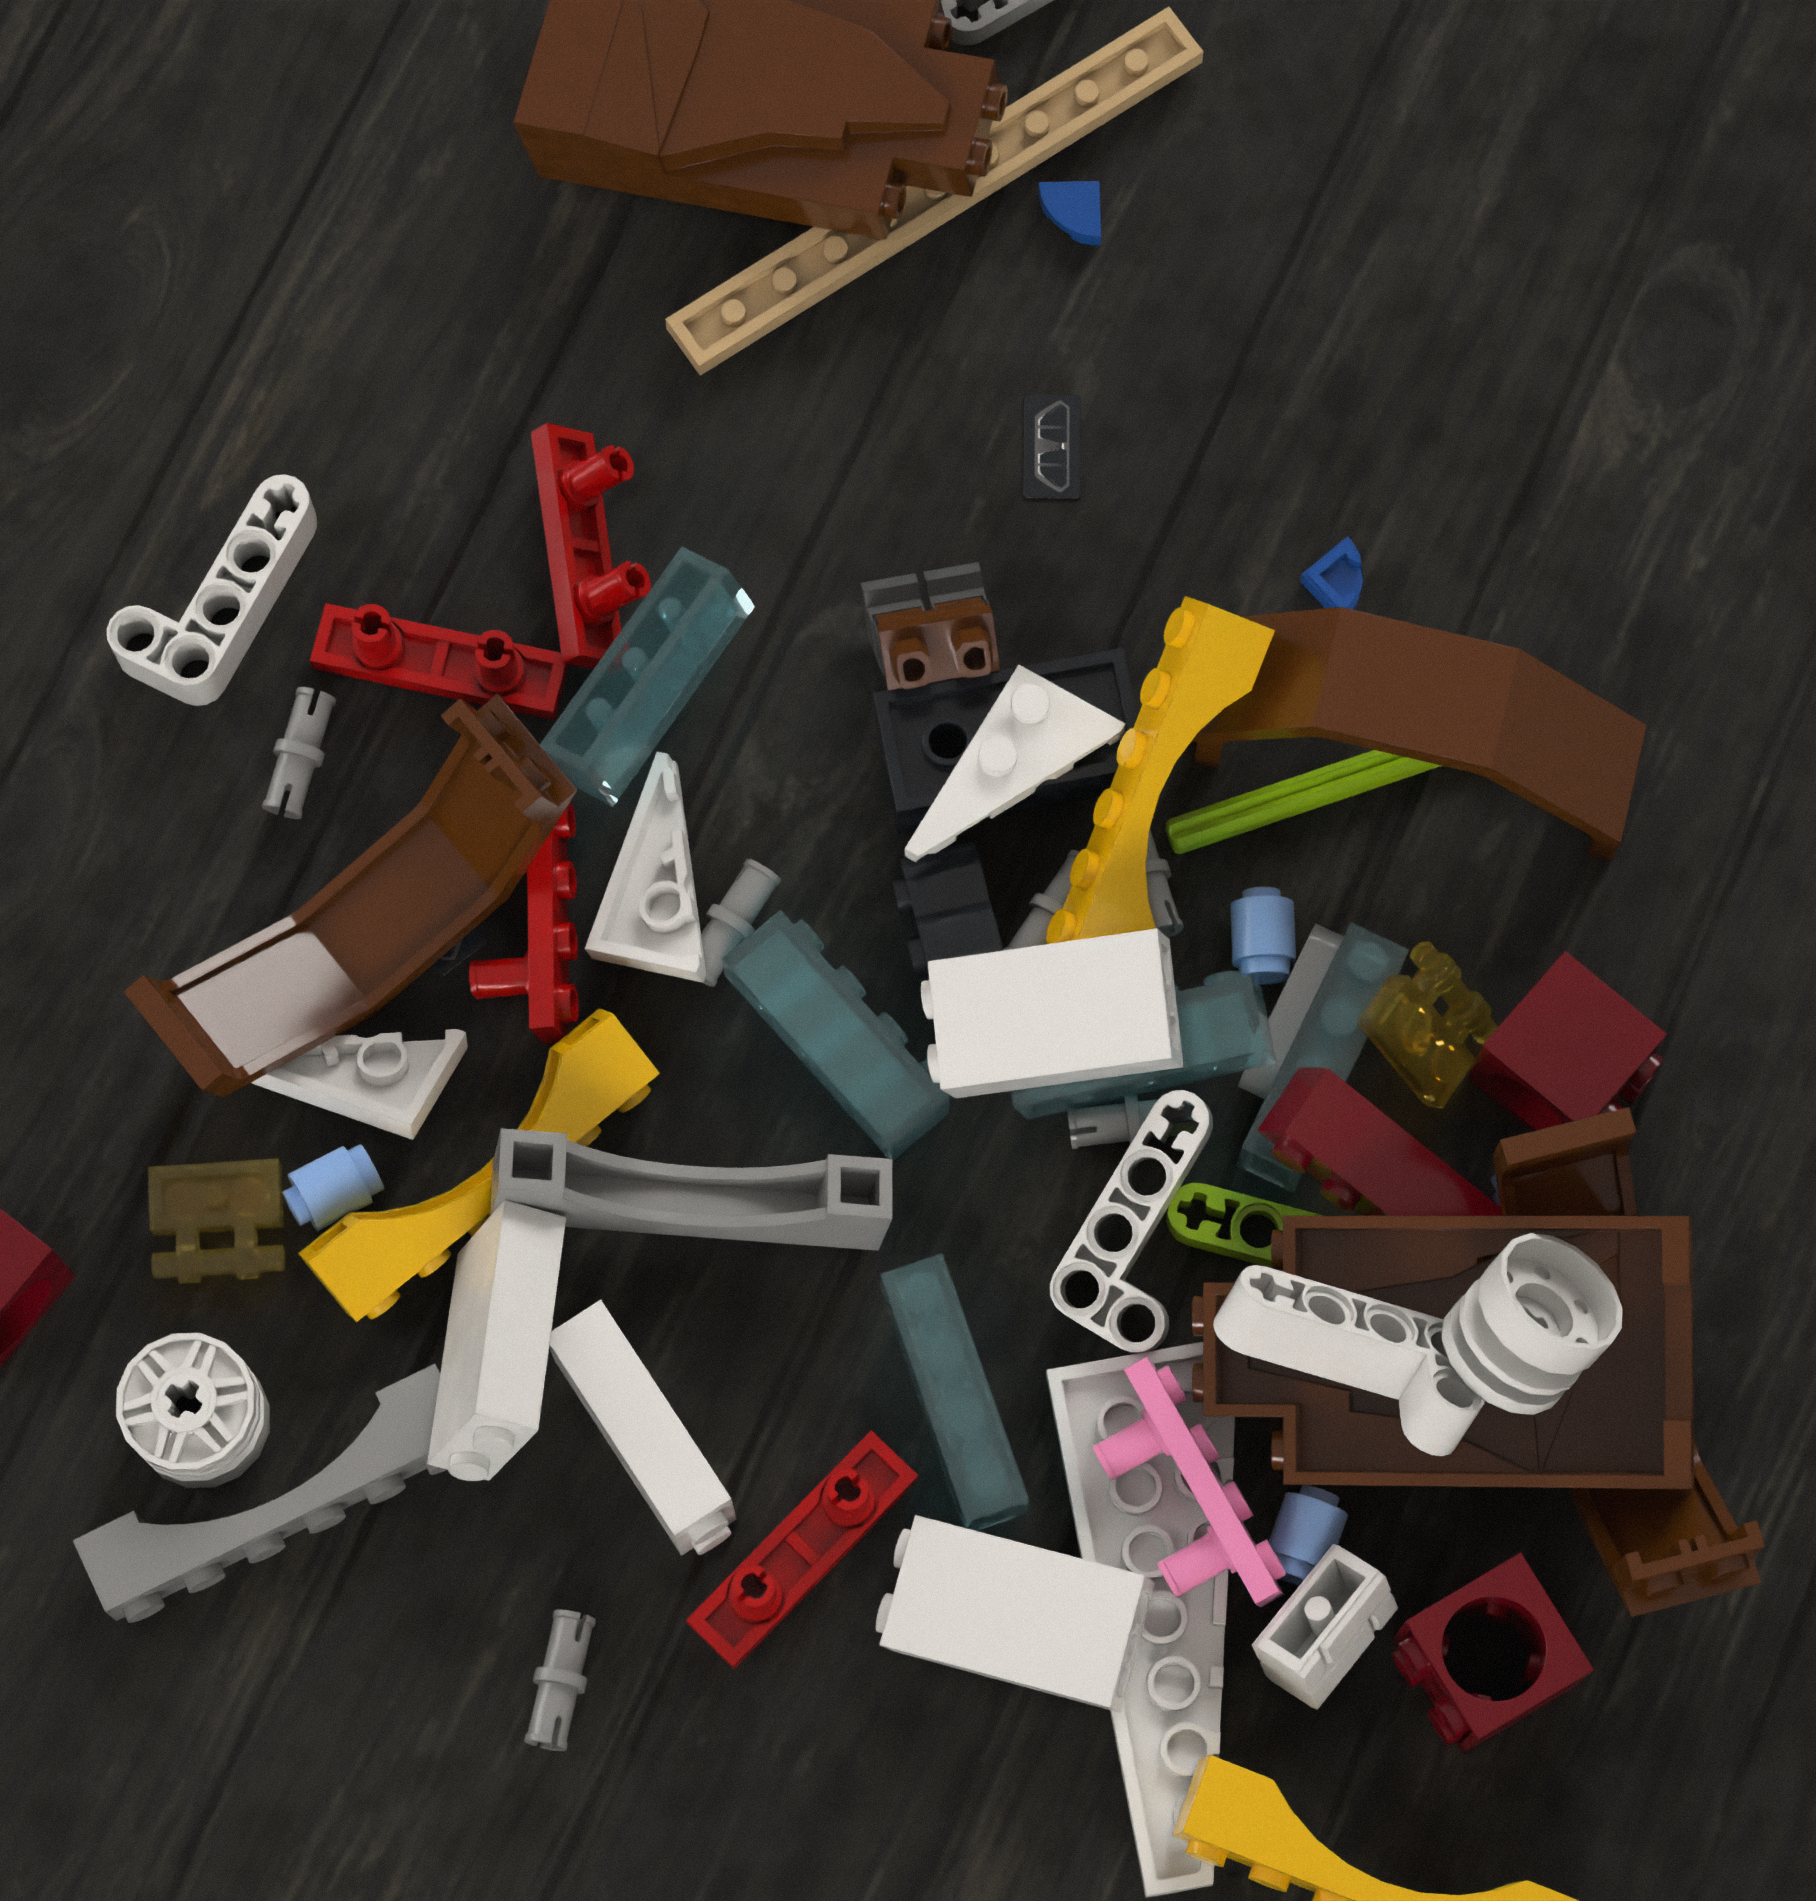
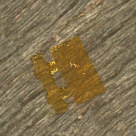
[1357,941,1498,1108]
[148,1158,285,1283]

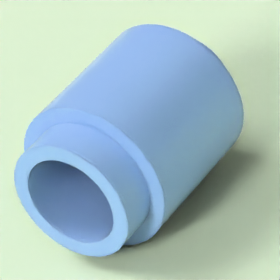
[1230,887,1296,985]
[282,1144,384,1231]
[1269,1485,1348,1586]

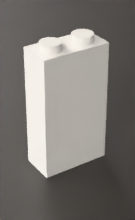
[921,928,1184,1098]
[427,1200,566,1481]
[549,1300,737,1556]
[876,1515,1155,1713]

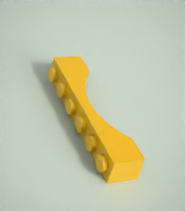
[1046,596,1275,944]
[298,1008,660,1322]
[1172,1755,1579,1901]

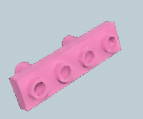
[1092,1357,1286,1607]

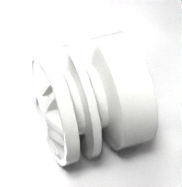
[1442,1233,1622,1415]
[116,1333,270,1488]

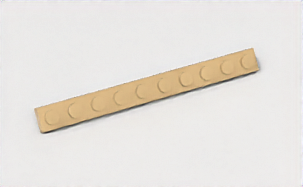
[665,7,1204,376]

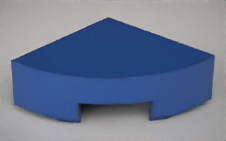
[1038,181,1101,246]
[1300,536,1363,610]

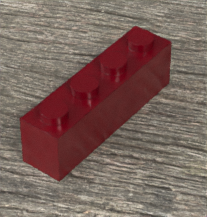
[1257,1067,1502,1216]

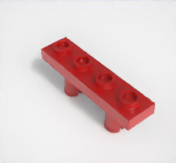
[531,423,651,672]
[310,603,569,720]
[469,801,579,1045]
[686,1430,919,1670]

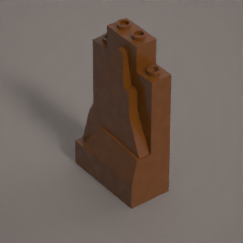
[513,0,1007,240]
[1192,1216,1695,1489]

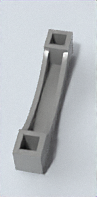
[490,1128,892,1251]
[73,1364,447,1623]

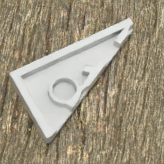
[905,665,1125,862]
[585,752,706,983]
[251,1029,468,1140]

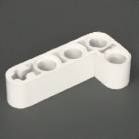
[107,474,317,706]
[1050,1090,1213,1353]
[1213,1265,1485,1456]

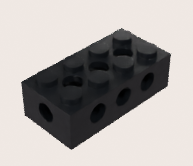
[873,648,1138,835]

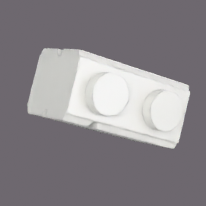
[1252,1544,1398,1710]

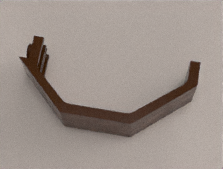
[1192,607,1647,861]
[124,694,577,1098]
[1492,1107,1765,1617]

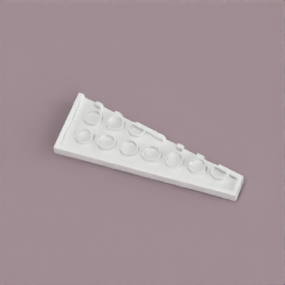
[1046,1342,1235,1898]

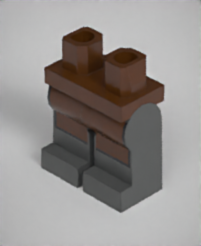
[860,562,1000,690]

